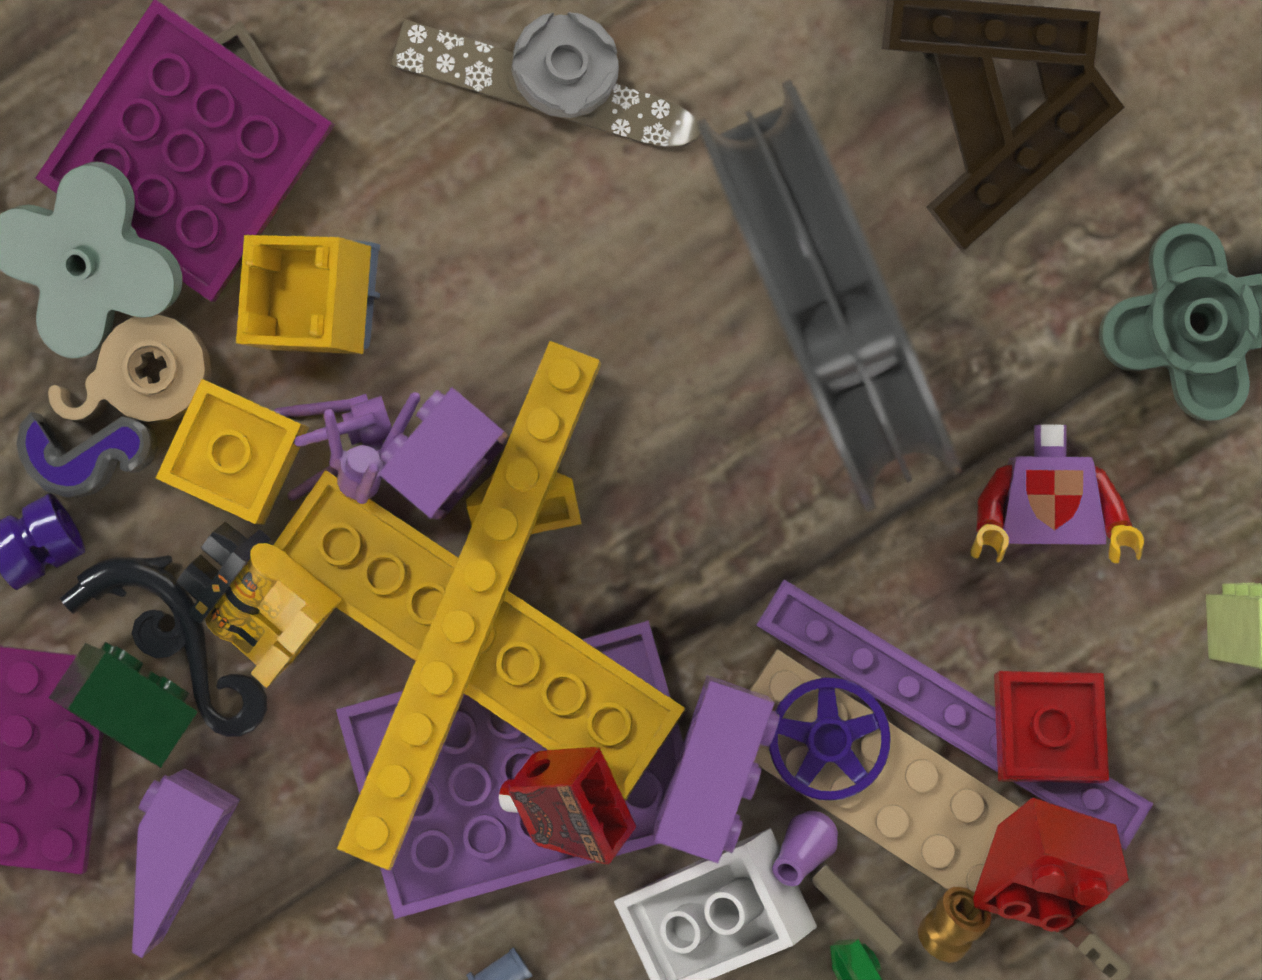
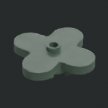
[0,162,182,358]
[1099,223,1262,421]

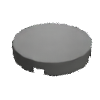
[511,12,619,118]

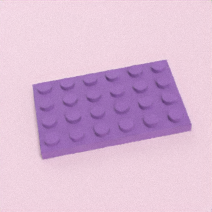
[336,621,683,919]

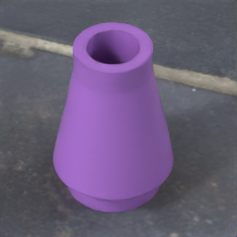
[772,811,838,886]

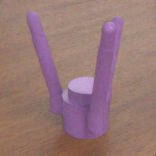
[324,392,420,504]
[274,394,392,501]

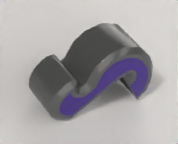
[16,412,158,498]

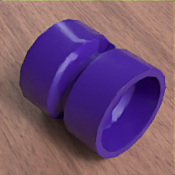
[0,493,85,590]

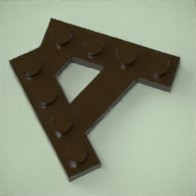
[882,0,1125,250]

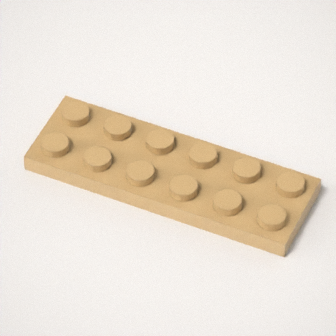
[750,649,1020,916]

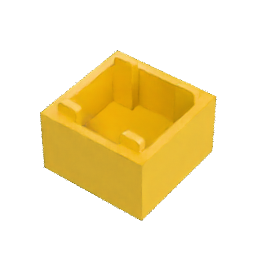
[236,235,371,354]
[156,378,309,525]

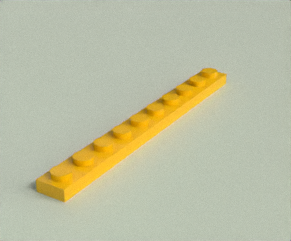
[337,341,601,870]

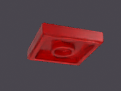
[994,671,1109,783]

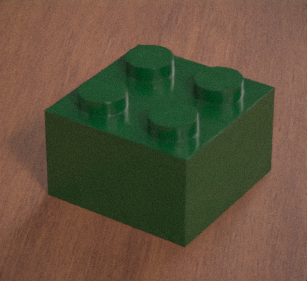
[49,642,198,768]

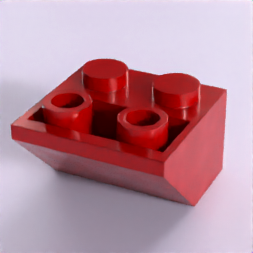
[973,798,1129,932]

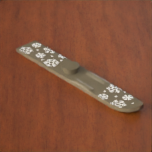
[390,19,701,148]

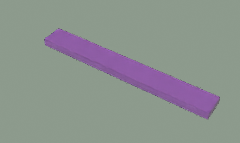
[756,579,1153,850]

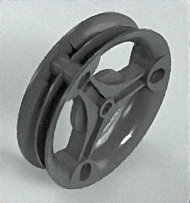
[696,79,962,512]

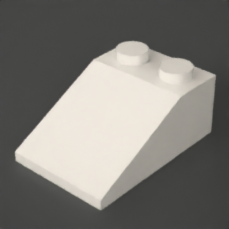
[614,828,817,980]

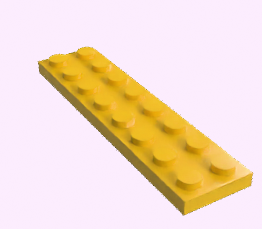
[273,470,686,801]

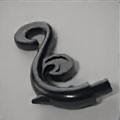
[60,555,267,737]

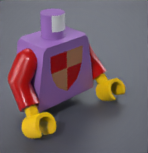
[971,425,1144,563]

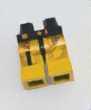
[176,522,342,688]

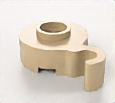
[48,314,212,424]

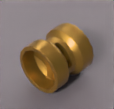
[917,886,992,963]

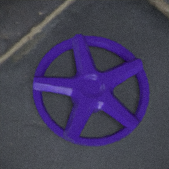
[769,677,891,800]

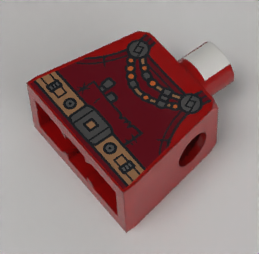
[499,747,637,865]

